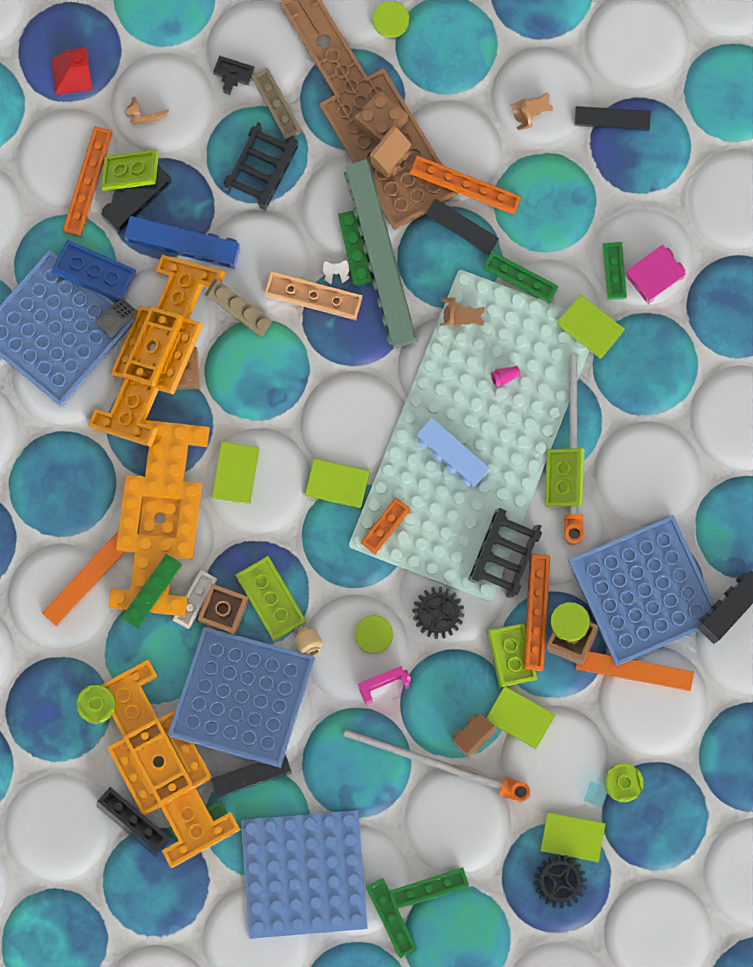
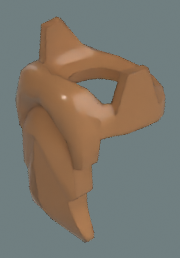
[510,93,553,131]
[125,97,169,125]
[440,297,485,327]

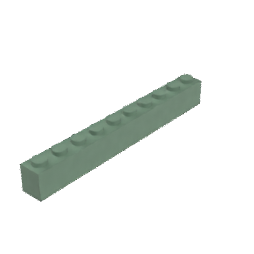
[344,159,418,348]

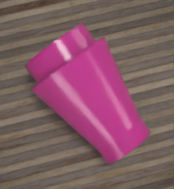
[491,366,521,387]

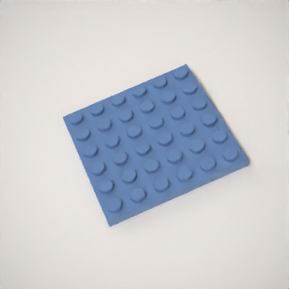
[0,250,135,407]
[568,515,714,667]
[168,627,315,768]
[241,810,368,939]

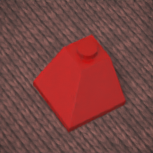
[51,48,93,95]

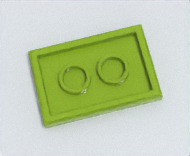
[101,149,159,191]
[557,294,625,359]
[212,442,260,504]
[545,448,584,507]
[305,458,370,509]
[486,623,538,688]
[486,687,555,749]
[540,812,605,862]

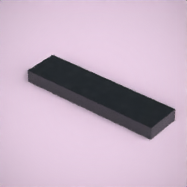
[575,106,651,131]
[425,198,499,255]

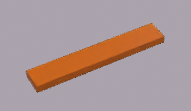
[62,126,113,237]
[409,155,521,215]
[42,530,125,626]
[523,554,550,671]
[575,652,694,691]

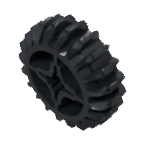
[412,587,465,639]
[533,855,587,909]

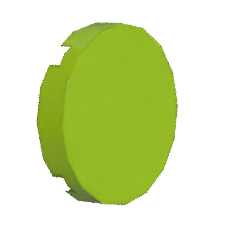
[372,1,409,38]
[551,602,590,642]
[355,615,393,654]
[77,685,116,724]
[604,763,644,802]

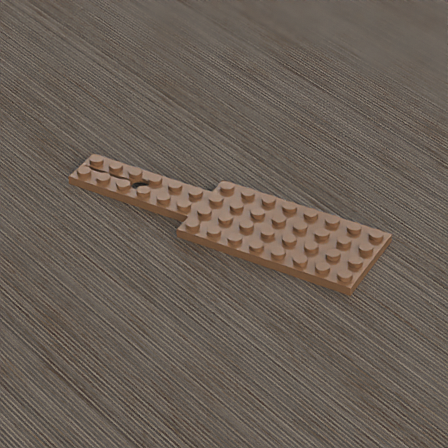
[280,0,459,231]

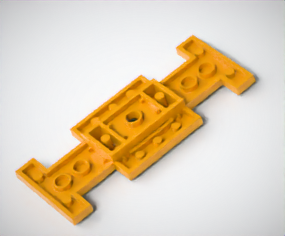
[88,255,226,447]
[108,420,210,617]
[102,659,241,868]

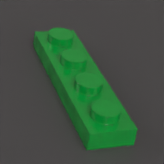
[338,210,372,287]
[483,251,559,304]
[122,554,183,628]
[388,867,469,911]
[365,878,417,958]

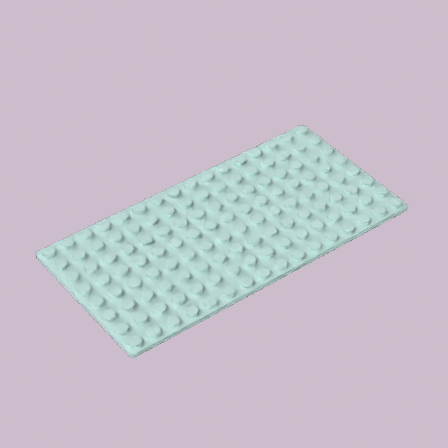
[349,270,589,602]

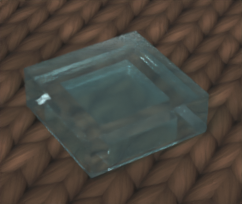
[583,782,607,808]

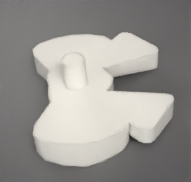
[323,260,349,284]

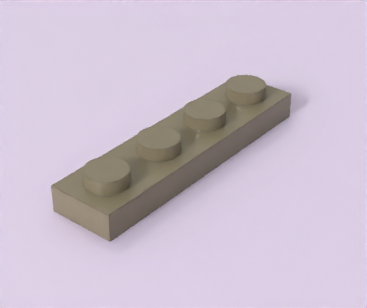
[251,67,302,141]
[204,279,272,337]

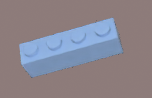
[417,418,490,489]

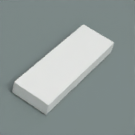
[172,570,218,630]

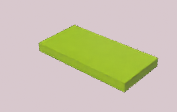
[235,556,307,641]

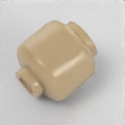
[294,627,323,656]

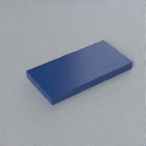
[51,240,136,302]

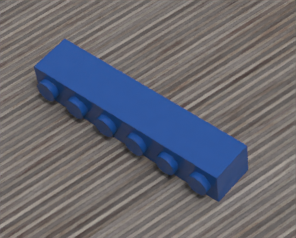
[124,215,241,269]

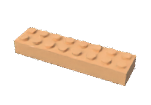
[265,272,362,320]

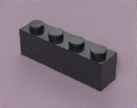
[101,166,172,234]
[697,570,753,644]
[211,754,292,799]
[97,787,170,857]

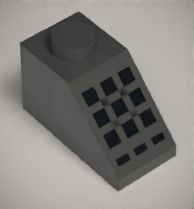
[95,299,138,339]

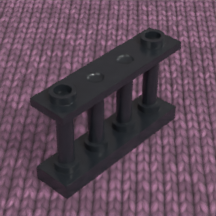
[223,122,299,211]
[468,508,542,598]

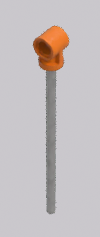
[564,355,584,545]
[344,729,530,802]

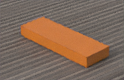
[360,497,411,555]

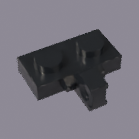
[213,55,255,95]

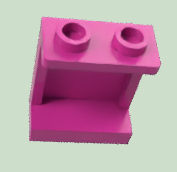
[625,245,686,305]
[358,666,411,706]

